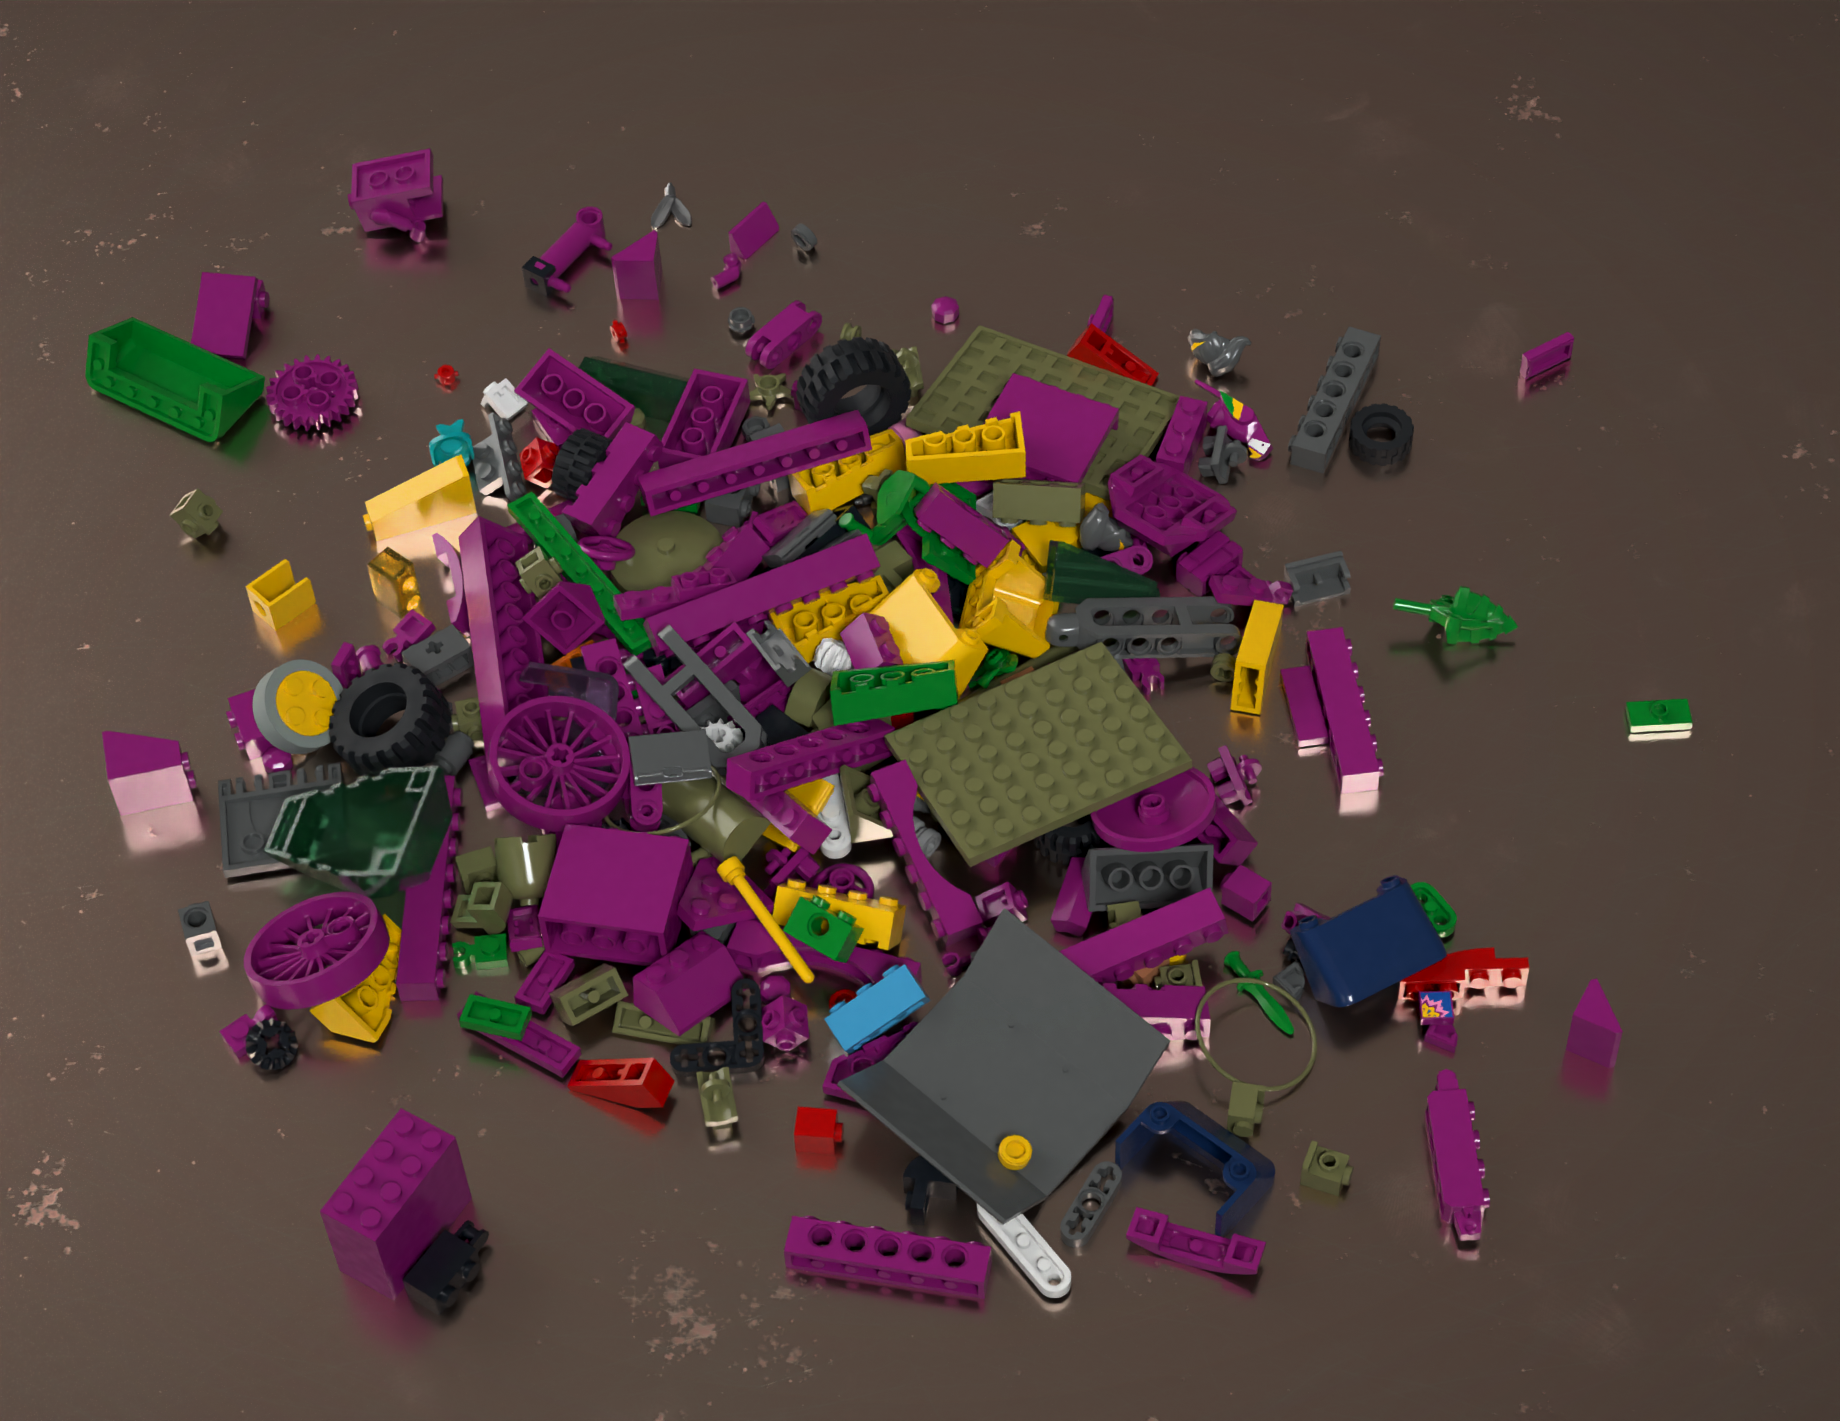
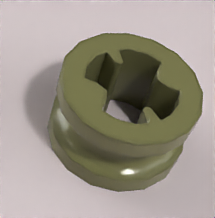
[840,323,862,341]
[1210,653,1236,682]

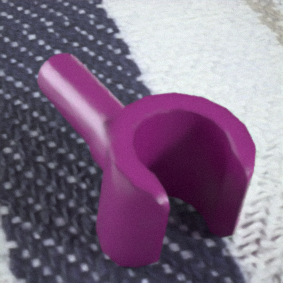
[942,952,971,977]

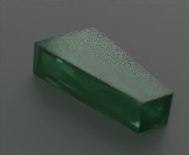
[1043,540,1160,604]

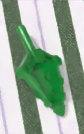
[1393,586,1518,645]

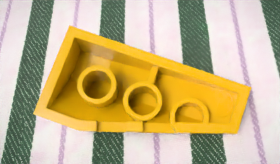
[309,914,402,1043]

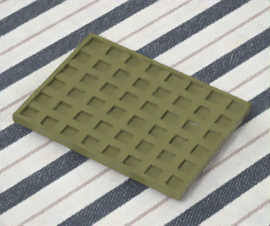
[906,325,1180,501]
[884,642,1192,867]

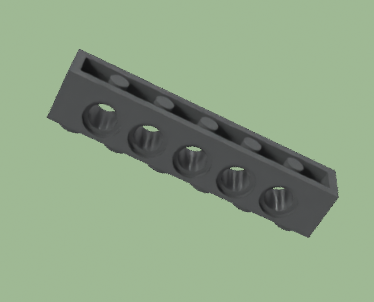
[1288,327,1381,473]

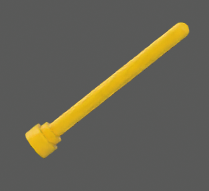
[717,856,815,984]

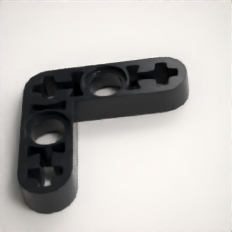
[670,978,765,1077]

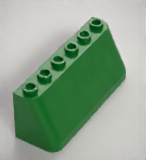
[85,317,265,442]

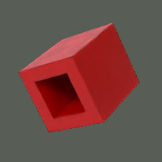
[794,1107,844,1155]

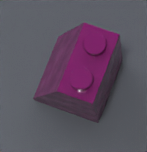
[102,731,197,816]

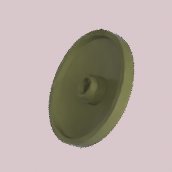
[610,511,723,594]

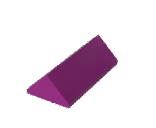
[514,348,635,440]

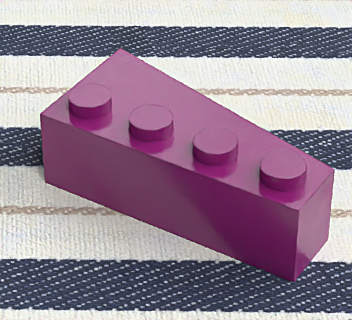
[562,422,663,537]
[1102,983,1211,1041]

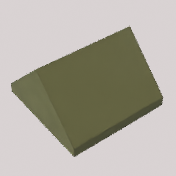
[840,765,894,843]

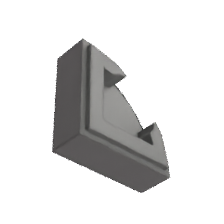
[1273,960,1305,1001]

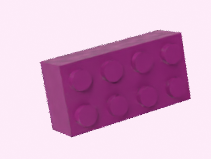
[658,368,750,469]

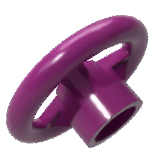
[577,536,635,571]
[812,863,874,899]

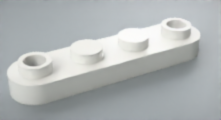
[818,773,851,859]
[977,1203,1071,1298]

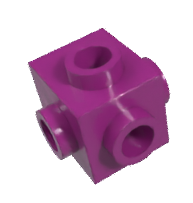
[762,995,809,1052]

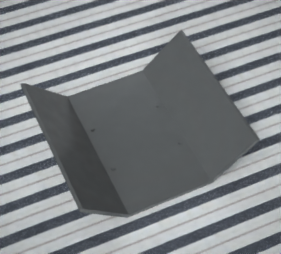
[837,908,1170,1224]

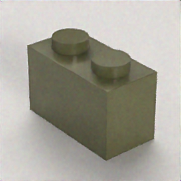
[549,963,629,1026]

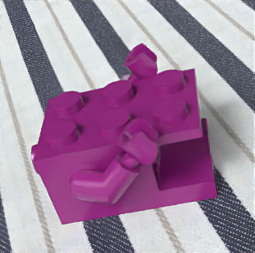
[348,148,443,242]

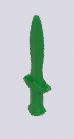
[1224,951,1294,1035]

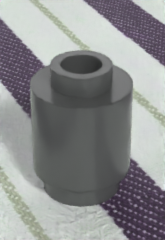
[432,731,474,776]

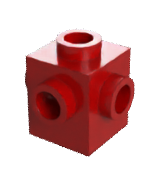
[519,437,560,489]

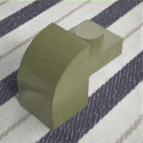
[874,540,913,594]
[785,668,832,727]
[450,882,513,934]

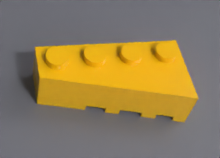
[905,411,1026,484]
[788,429,907,515]
[768,575,889,663]
[772,879,906,950]

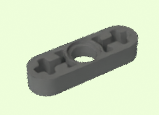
[1060,1161,1122,1248]

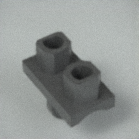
[1198,425,1248,484]

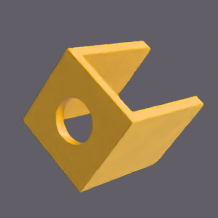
[245,559,316,631]

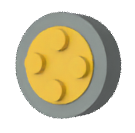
[253,659,343,754]

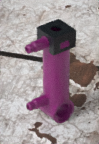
[522,206,613,297]

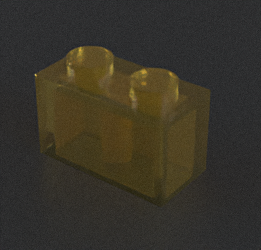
[367,546,422,618]

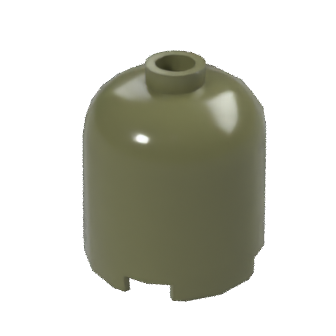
[494,834,557,906]

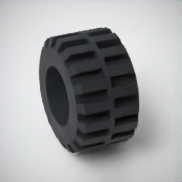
[552,428,613,502]
[1034,814,1108,866]

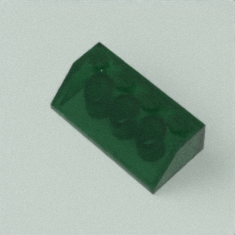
[579,356,690,422]

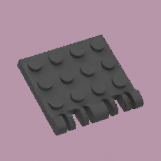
[218,762,349,878]

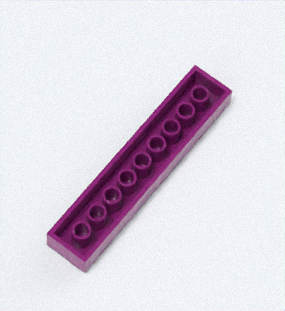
[458,516,553,778]

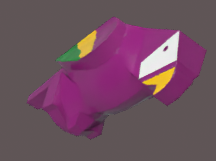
[1194,379,1273,461]

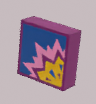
[1418,991,1454,1025]

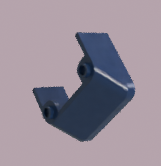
[1115,1101,1275,1237]

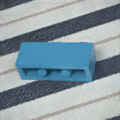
[824,964,931,1055]

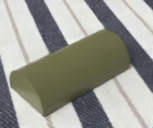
[662,776,771,863]

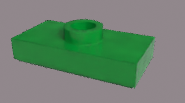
[1625,699,1693,733]

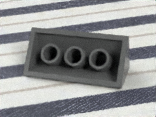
[1081,843,1214,912]

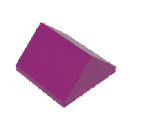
[611,230,663,300]
[522,581,605,655]
[1566,978,1623,1068]

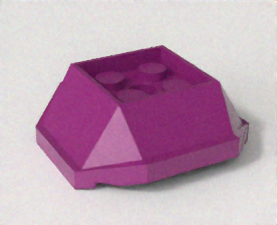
[1107,454,1237,557]

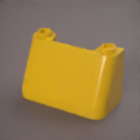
[869,568,989,700]

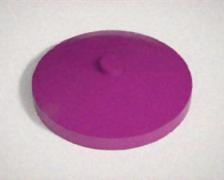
[1090,767,1217,852]

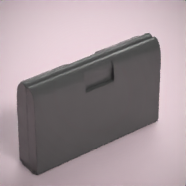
[762,509,837,568]
[628,729,712,786]

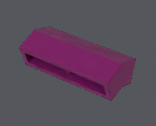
[1051,857,1092,937]

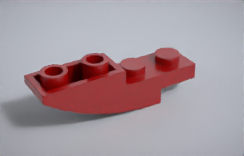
[1398,947,1529,1001]

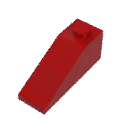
[1066,323,1159,386]
[567,1058,675,1108]

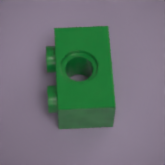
[783,895,864,963]

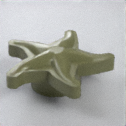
[749,373,793,410]

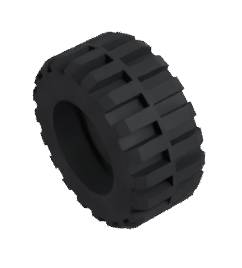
[796,337,911,436]
[329,663,451,783]

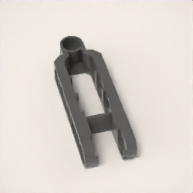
[1045,596,1243,659]
[622,624,768,776]

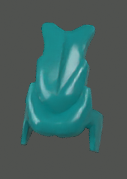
[429,419,475,467]

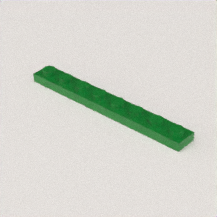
[507,491,652,656]

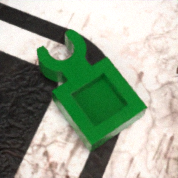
[452,933,509,970]

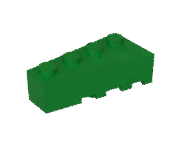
[830,660,958,726]

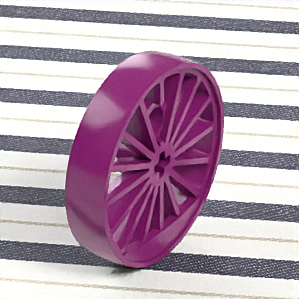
[487,696,630,832]
[244,892,390,1010]

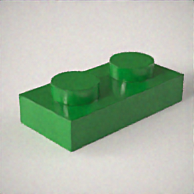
[459,994,532,1041]

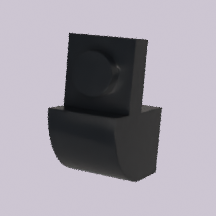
[903,1156,959,1226]

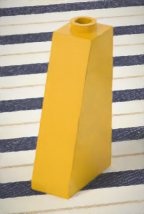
[362,455,477,541]
[1012,493,1117,575]
[1230,600,1284,715]

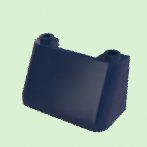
[1289,875,1447,1007]

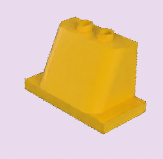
[958,539,1062,659]

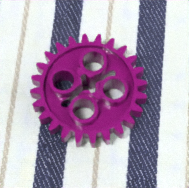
[266,354,359,431]

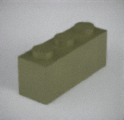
[992,479,1086,527]

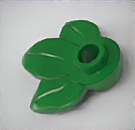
[969,648,1018,689]

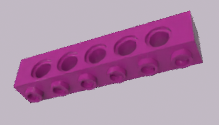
[580,638,652,814]
[726,718,895,801]
[784,1216,992,1299]

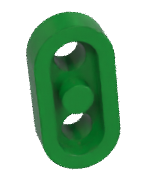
[1410,882,1457,938]

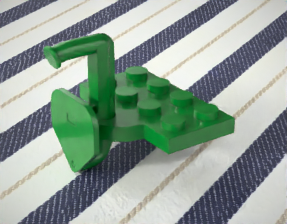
[838,470,976,585]

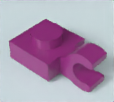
[219,1004,279,1059]

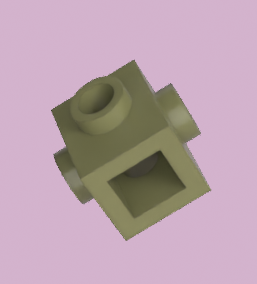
[169,488,223,538]
[515,546,563,600]
[451,697,484,745]

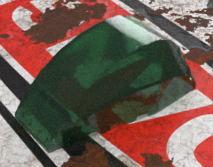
[263,766,453,899]

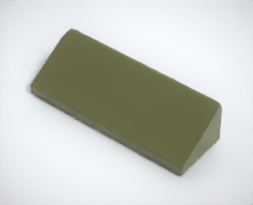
[612,1001,715,1045]

